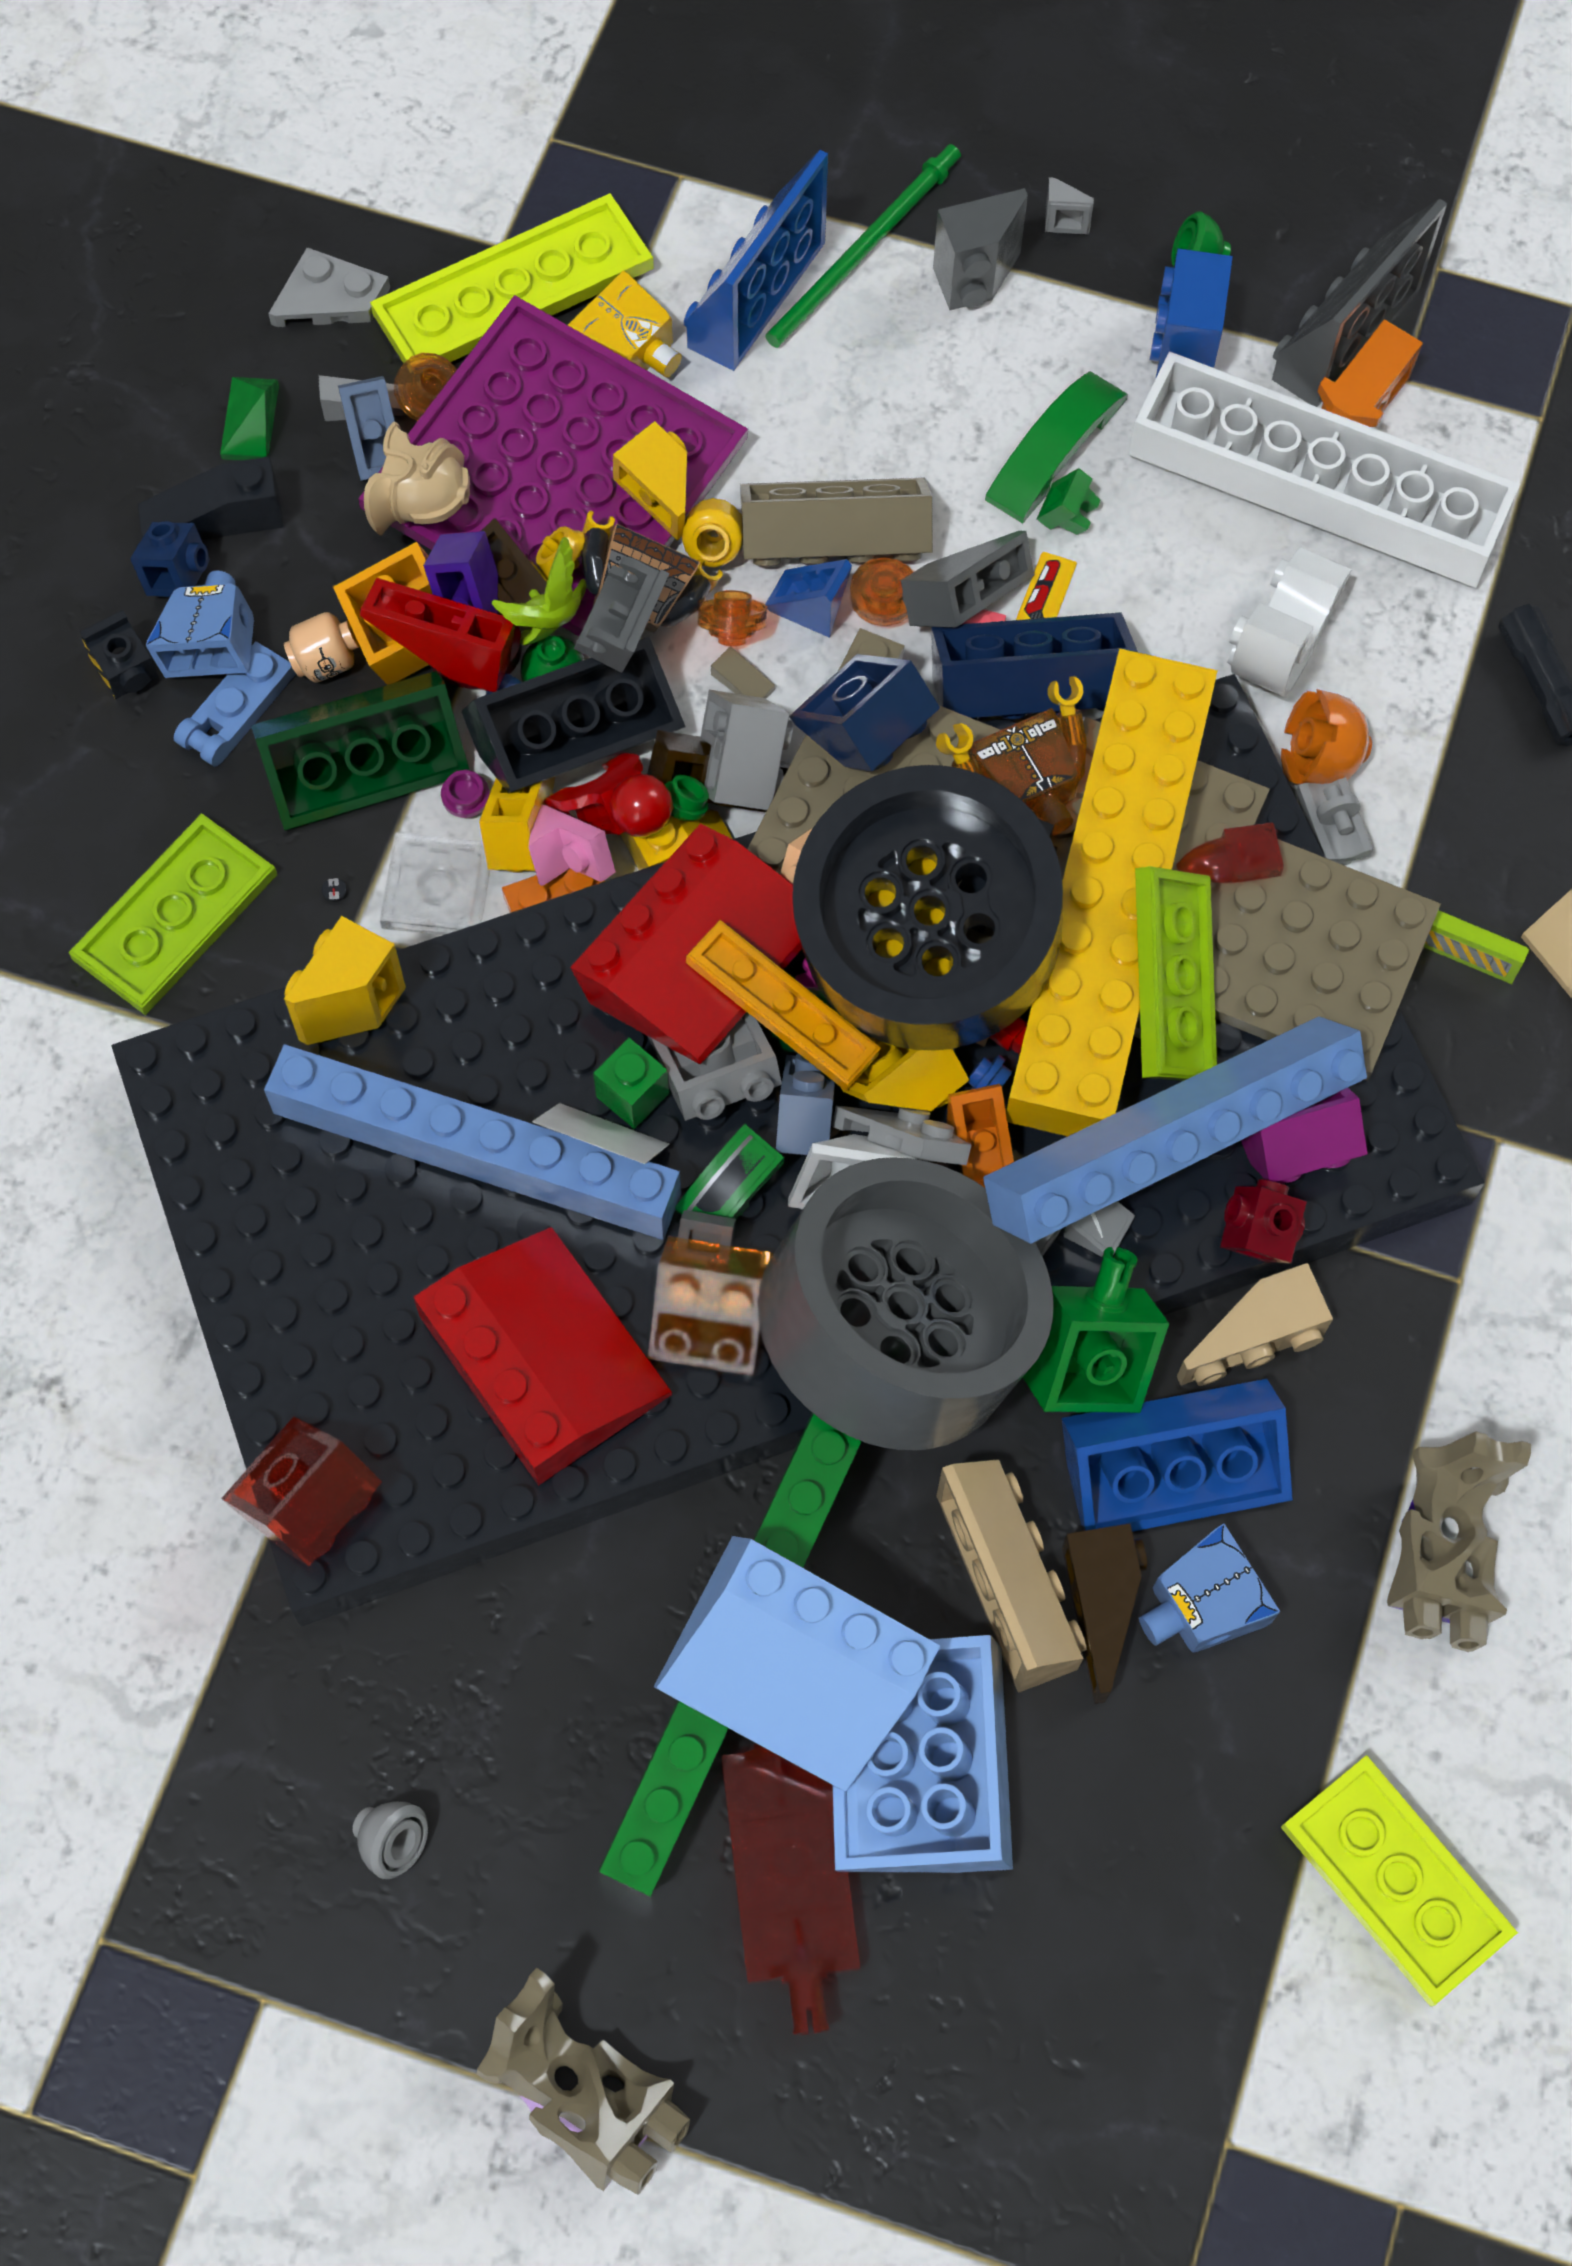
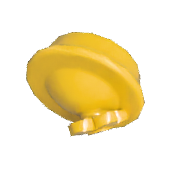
[536,526,585,579]

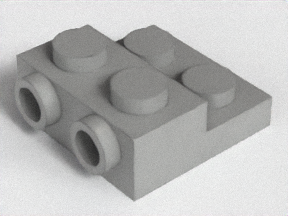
[648,1012,782,1121]

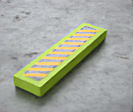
[1424,910,1529,984]

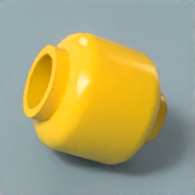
[682,498,743,568]

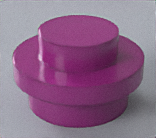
[441,770,490,818]

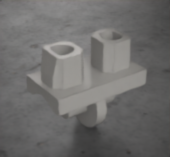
[1296,777,1373,865]

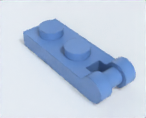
[174,641,296,767]

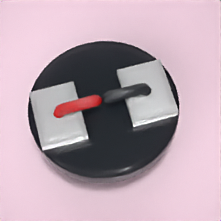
[322,878,347,901]

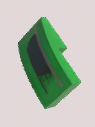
[675,1124,784,1220]

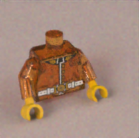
[936,676,1087,836]

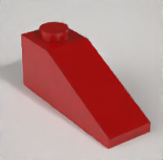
[360,577,515,692]

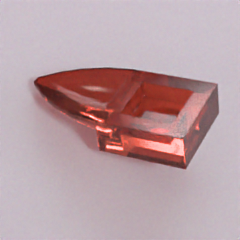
[1176,822,1284,883]

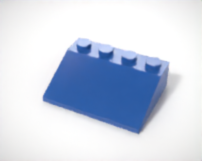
[684,150,828,371]

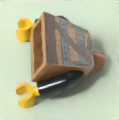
[581,511,723,633]

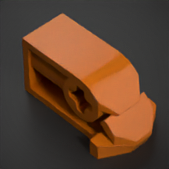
[1317,319,1423,427]

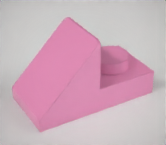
[529,804,616,886]

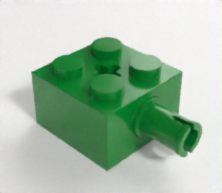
[1023,1247,1169,1413]

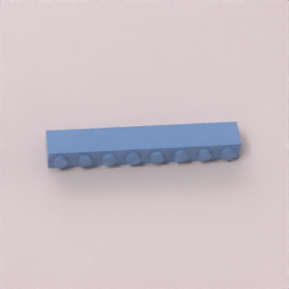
[983,1016,1367,1244]
[264,1044,681,1240]

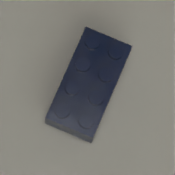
[931,612,1138,720]

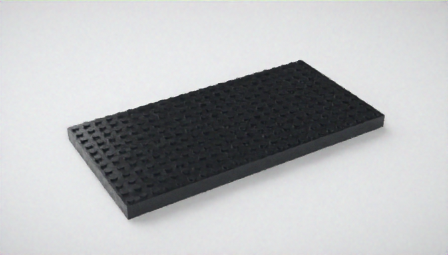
[111,673,1485,1627]

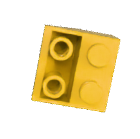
[284,916,406,1045]

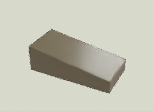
[711,646,775,699]

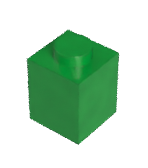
[593,1038,669,1129]

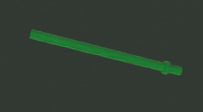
[765,144,961,348]

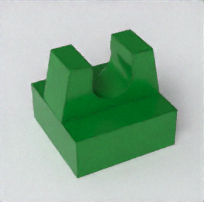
[1036,468,1101,535]

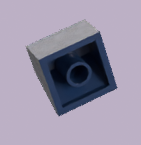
[789,654,940,772]

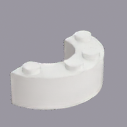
[1227,547,1352,697]

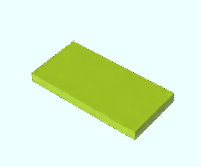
[68,813,278,1016]
[1135,866,1217,1081]

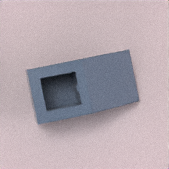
[776,1053,835,1155]

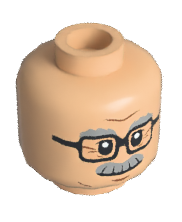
[284,612,360,683]

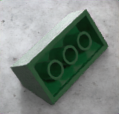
[251,671,470,830]

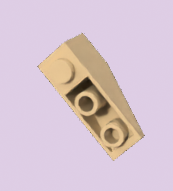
[1177,1263,1333,1386]

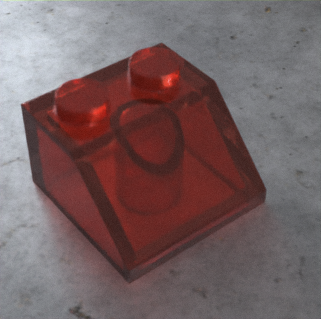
[221,1417,382,1566]

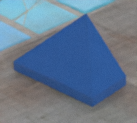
[764,559,852,638]

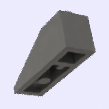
[900,531,1034,627]

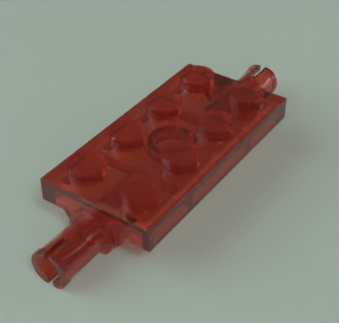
[721,1743,860,2036]

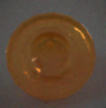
[394,353,457,421]
[849,557,913,626]
[697,590,767,646]

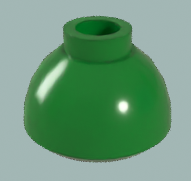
[1171,211,1231,267]
[520,636,585,682]

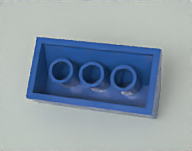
[1062,1379,1293,1532]

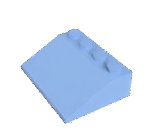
[654,1536,940,1792]
[833,1635,1013,1873]

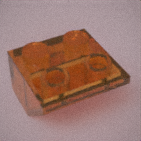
[648,1236,773,1376]

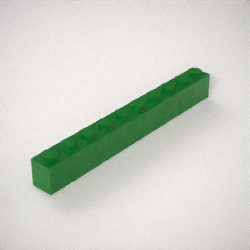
[598,1412,862,1897]

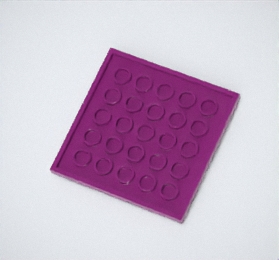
[358,295,748,636]

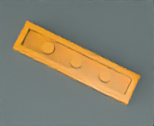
[686,920,881,1091]

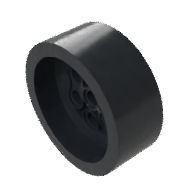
[792,765,1063,1051]

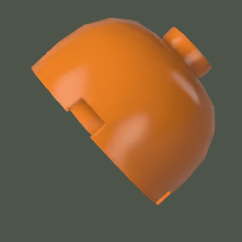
[1281,689,1372,784]

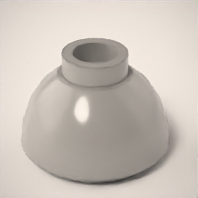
[353,1801,428,1879]

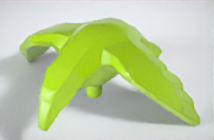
[492,537,587,645]

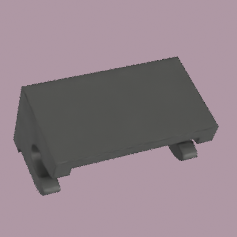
[574,557,670,673]

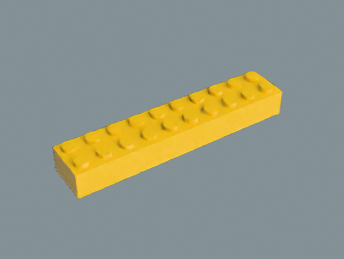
[1006,648,1218,1136]

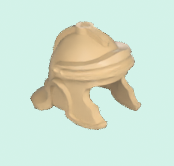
[364,422,470,535]

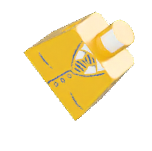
[568,270,682,378]

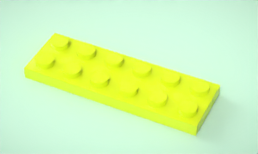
[370,193,654,379]

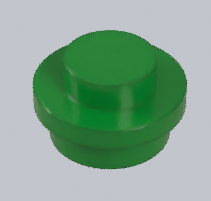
[665,775,709,821]

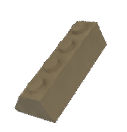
[740,477,933,566]

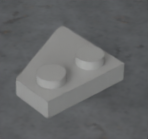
[268,248,390,327]
[831,1105,971,1165]

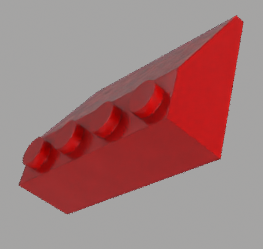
[570,823,802,1065]
[413,1227,672,1486]

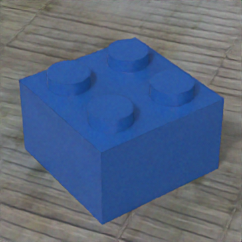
[1149,248,1233,377]

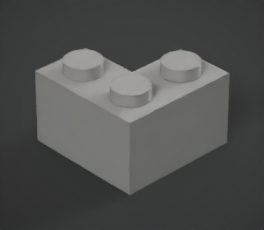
[700,689,793,810]

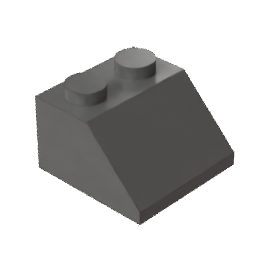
[933,188,1028,310]

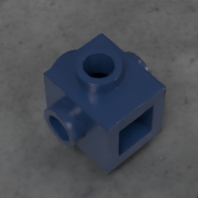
[130,521,210,597]

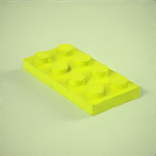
[1281,1755,1518,2007]

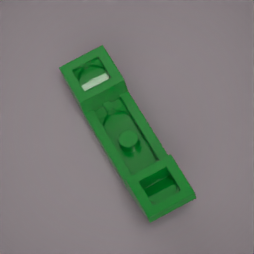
[985,371,1128,524]

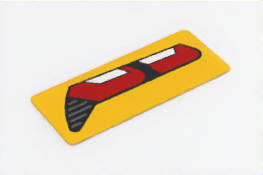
[1016,552,1077,620]

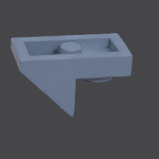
[338,376,395,481]

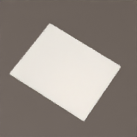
[532,1103,669,1164]

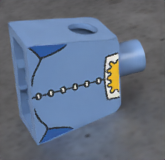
[146,571,254,678]
[1139,1524,1280,1653]

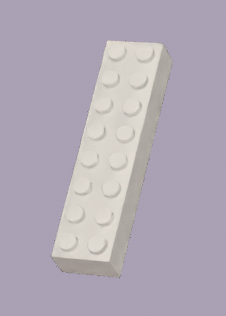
[1128,351,1520,588]

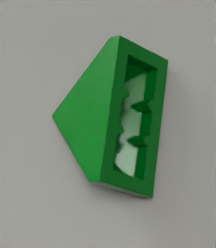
[220,377,279,461]

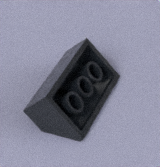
[461,636,686,793]

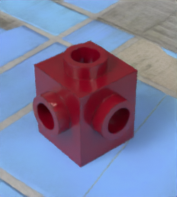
[1220,1179,1307,1263]

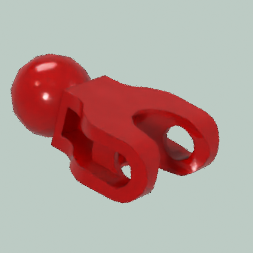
[544,753,674,838]

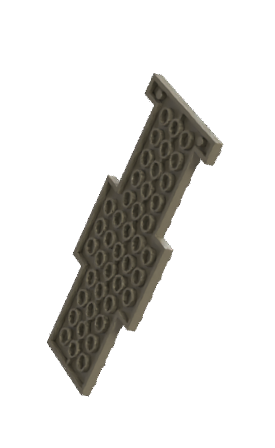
[748,628,1441,1081]

